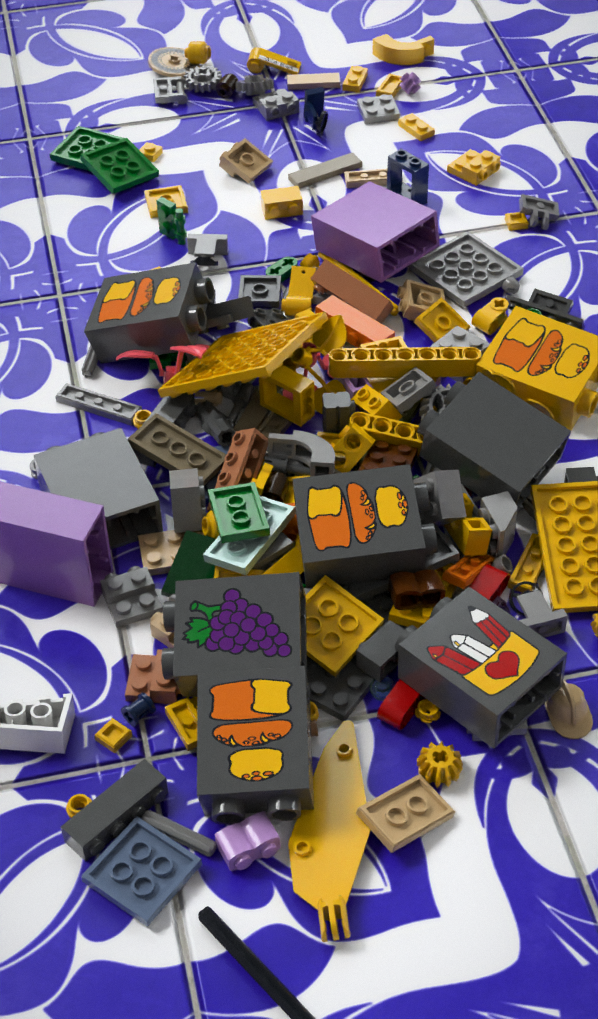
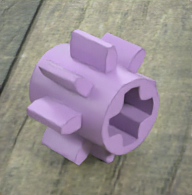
[400,72,421,94]

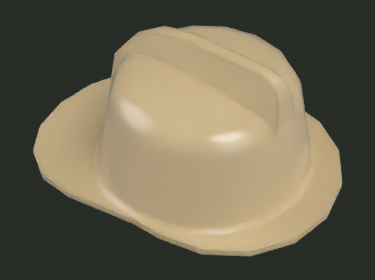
[544,680,593,739]

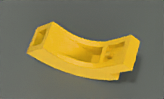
[372,34,434,65]

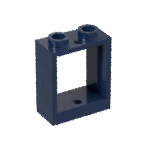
[387,149,429,205]

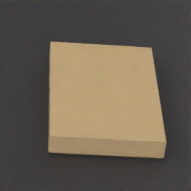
[356,774,455,853]

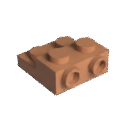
[125,649,181,704]

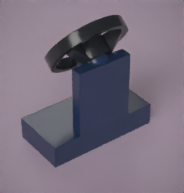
[304,87,328,137]

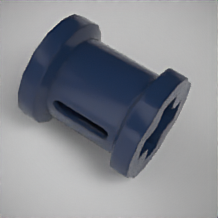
[121,693,156,727]

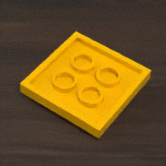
[306,575,384,677]

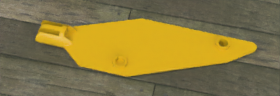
[288,720,371,942]

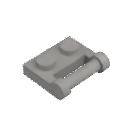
[153,76,187,104]

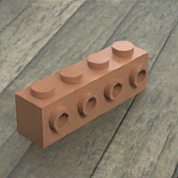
[310,259,394,324]
[207,428,268,512]

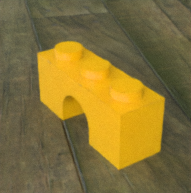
[444,493,492,557]

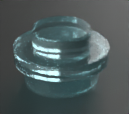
[369,676,395,701]

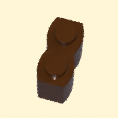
[388,570,446,610]

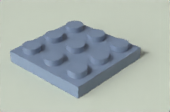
[81,816,202,927]

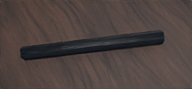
[198,906,316,1019]

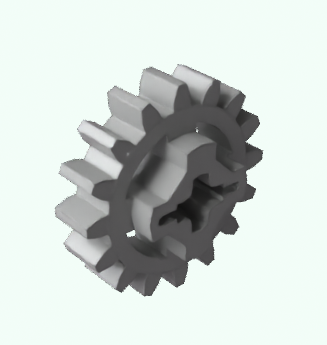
[184,65,222,93]
[235,74,274,95]

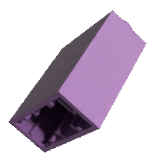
[311,181,440,283]
[0,481,114,607]

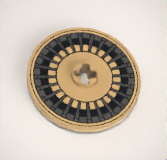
[148,47,200,77]

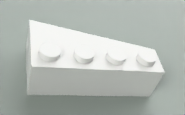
[0,693,75,754]

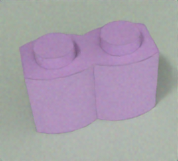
[214,812,281,871]

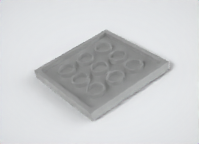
[409,231,524,308]

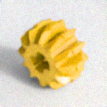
[417,741,463,789]

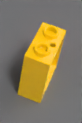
[259,365,315,427]

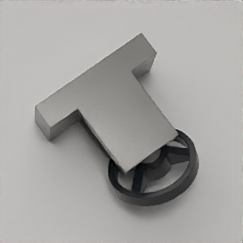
[187,233,228,266]
[509,581,568,638]

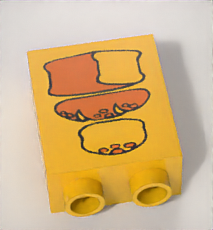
[476,306,598,430]

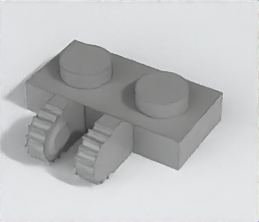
[519,194,559,230]

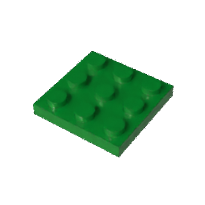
[50,126,124,171]
[80,138,159,194]

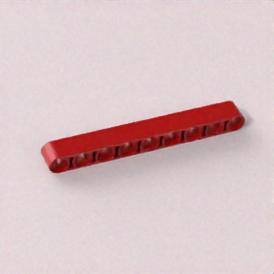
[377,564,510,730]

